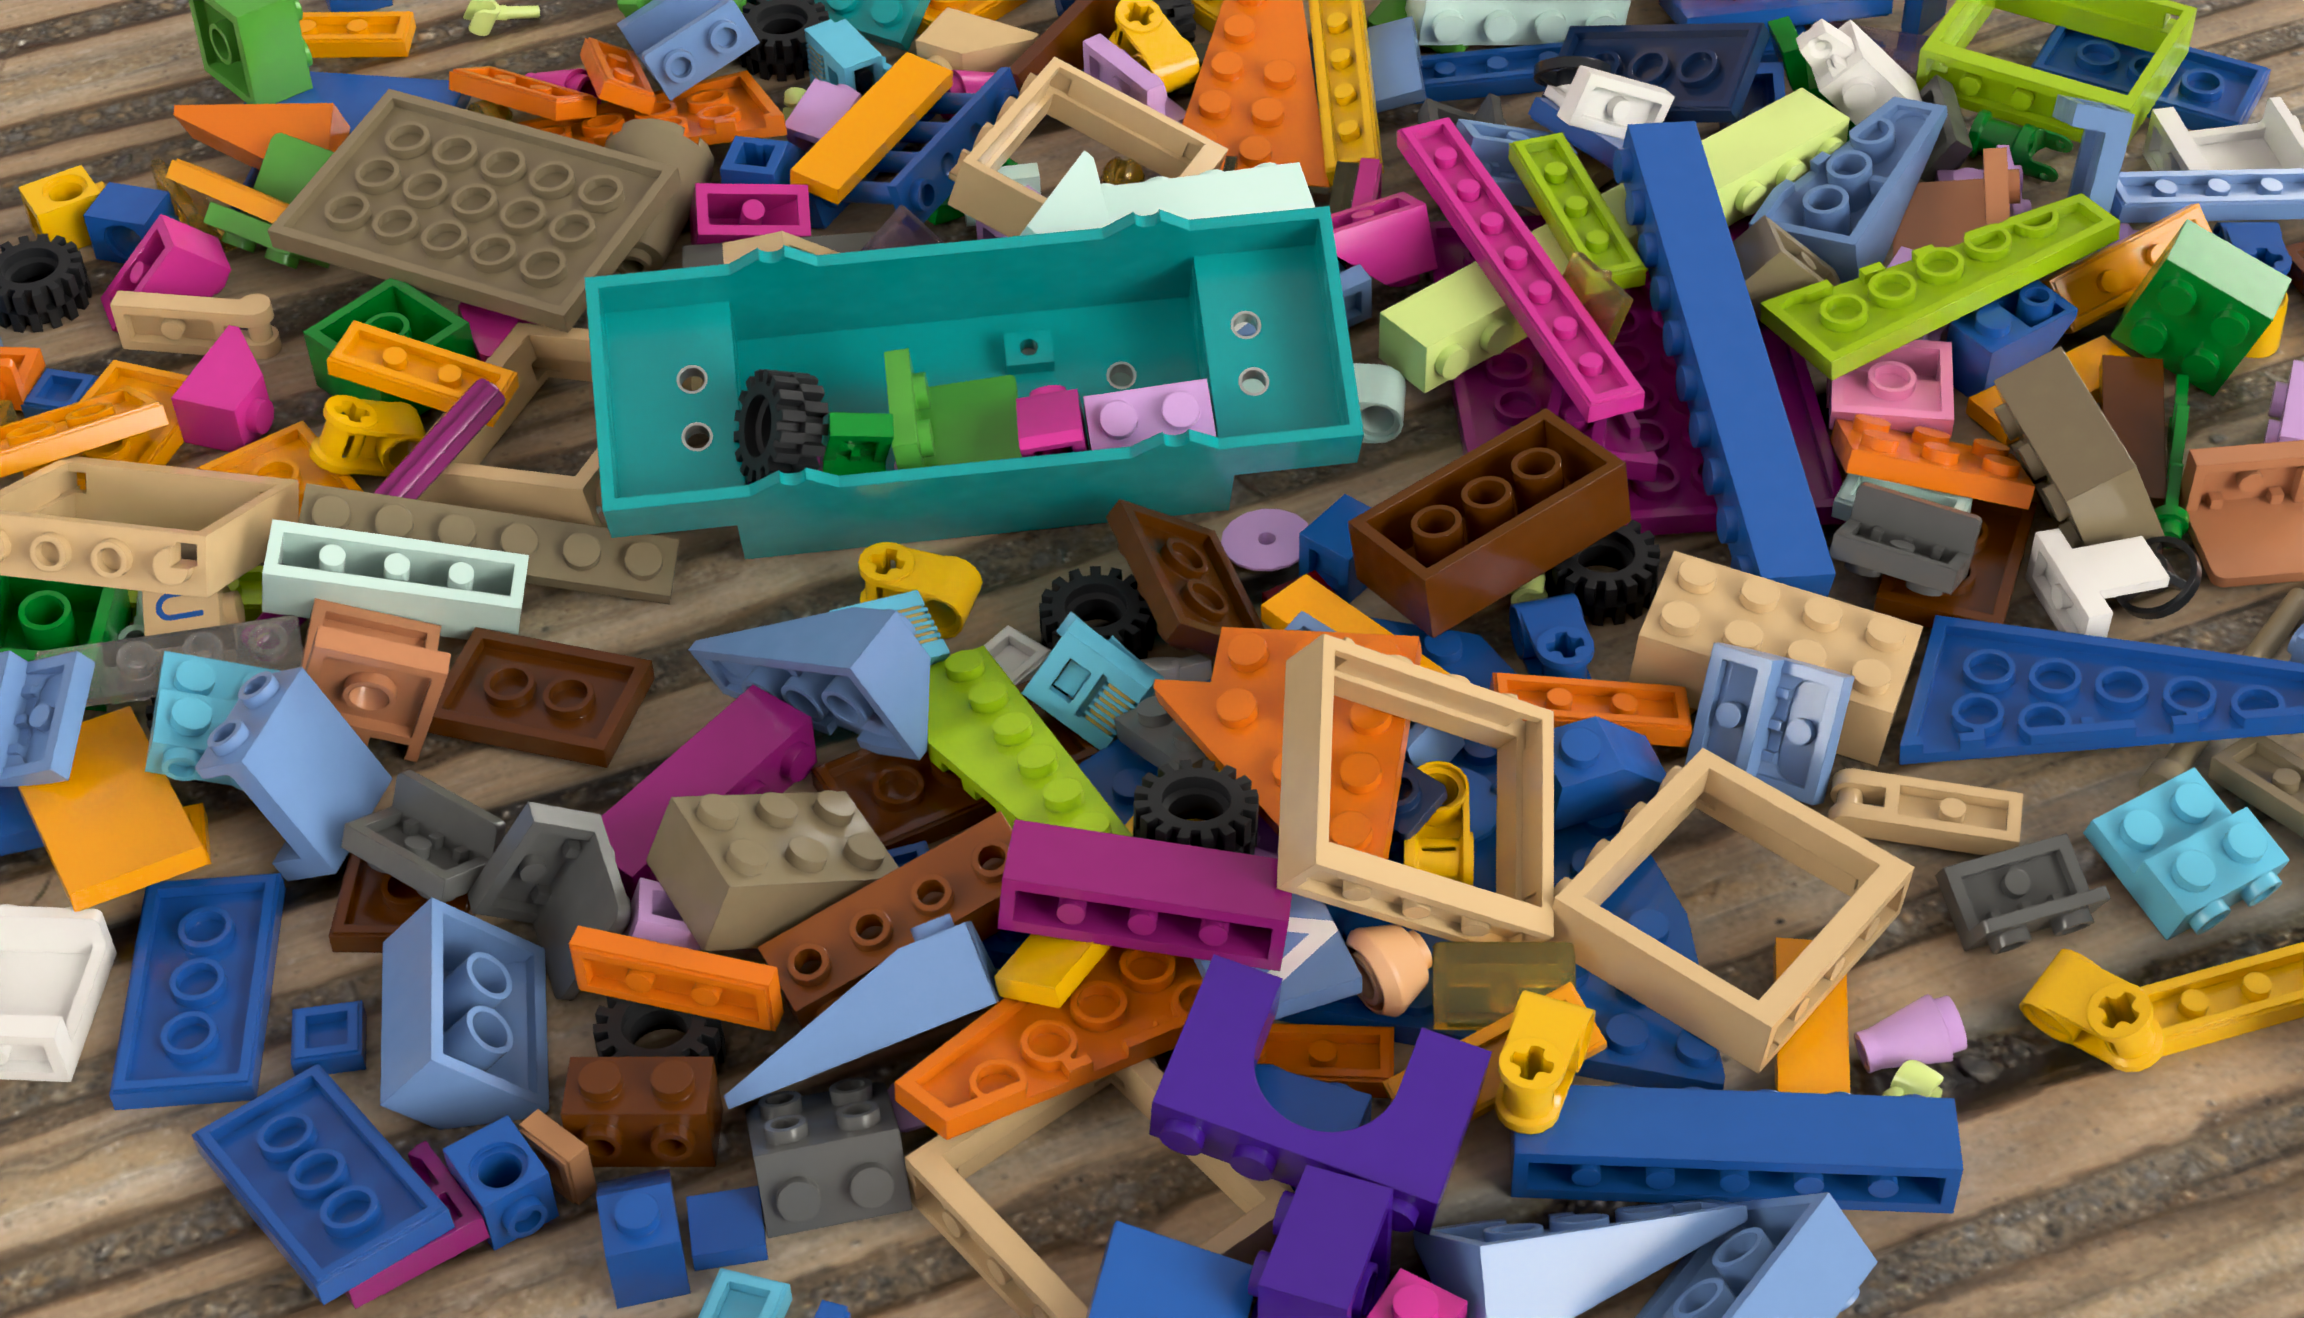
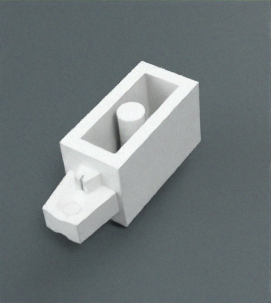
[1796,19,1923,125]

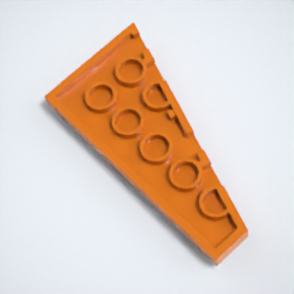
[1182,0,1330,203]
[518,70,787,147]
[894,946,1203,1140]

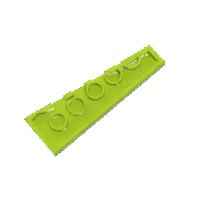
[1760,193,2120,381]
[927,645,1133,837]

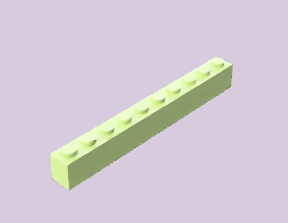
[1378,87,1850,393]

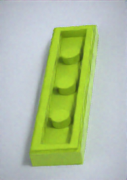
[1508,133,1647,296]

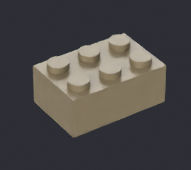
[1994,346,2165,549]
[646,790,899,951]

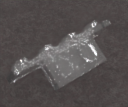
[35,615,303,707]

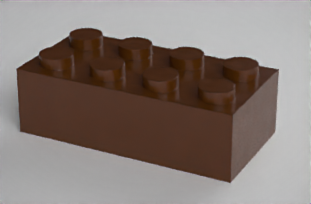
[1348,408,1631,638]

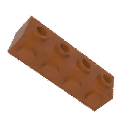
[757,811,1012,1029]

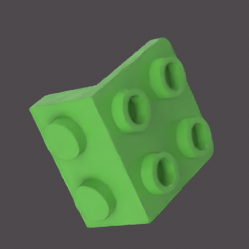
[203,133,334,269]

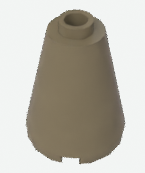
[605,118,714,274]

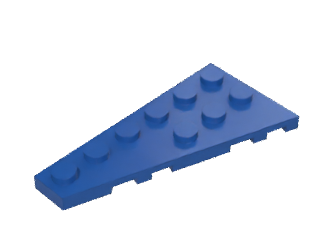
[1899,615,2304,765]

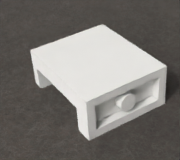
[2143,97,2304,171]
[0,904,117,1082]

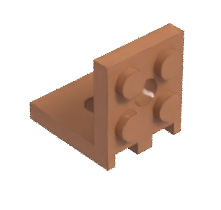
[301,598,451,762]

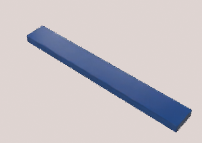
[1413,25,1806,104]

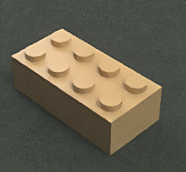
[1629,551,1923,767]

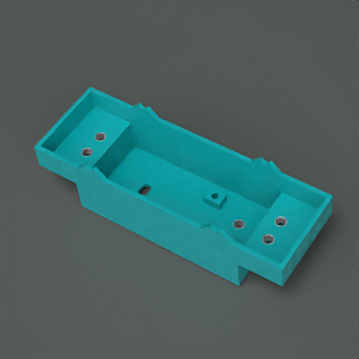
[585,206,1364,559]

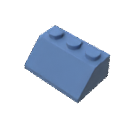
[380,897,549,1130]
[1635,1192,1878,1318]

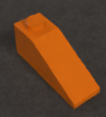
[173,103,350,171]

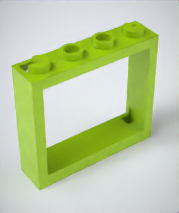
[1916,0,2197,146]

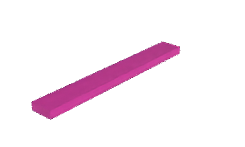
[1397,117,1645,423]

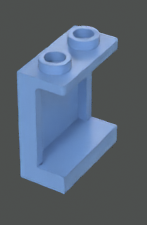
[617,0,760,101]
[2052,94,2135,252]
[195,667,393,881]

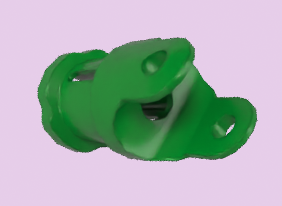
[1968,109,2074,182]

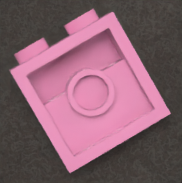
[1826,340,1954,438]

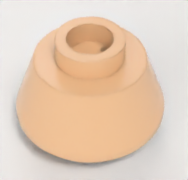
[1345,924,1433,1017]

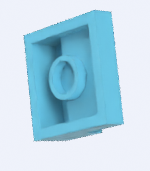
[145,651,279,791]
[2083,767,2290,940]

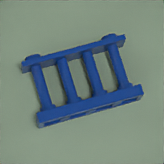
[809,67,1019,234]

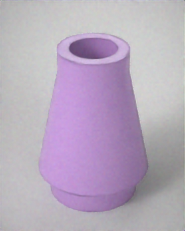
[1854,994,1967,1073]

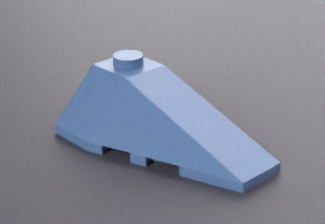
[1749,97,1948,283]
[688,607,930,760]
[724,913,1004,1109]
[1413,1199,1748,1318]

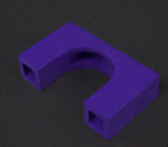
[1149,954,1492,1235]

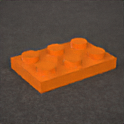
[1830,414,2035,510]

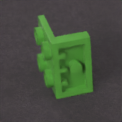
[884,348,1022,470]

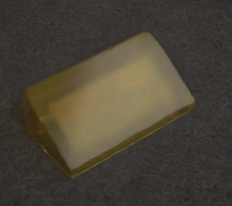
[150,158,237,253]
[1431,942,1576,1030]

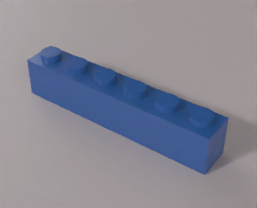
[1510,1084,1964,1214]

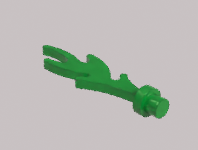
[2154,374,2190,540]

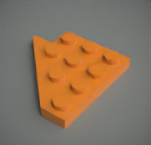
[1153,627,1422,859]

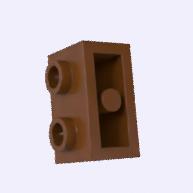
[560,1057,723,1167]

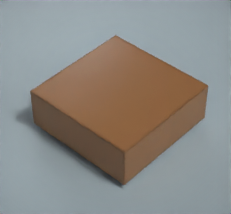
[519,1109,597,1205]

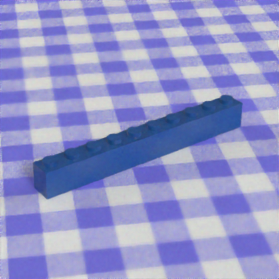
[1613,121,1836,597]

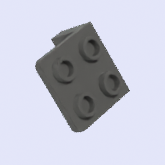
[467,801,631,1001]
[745,1077,913,1238]

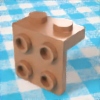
[1893,147,2020,258]
[2178,440,2304,588]

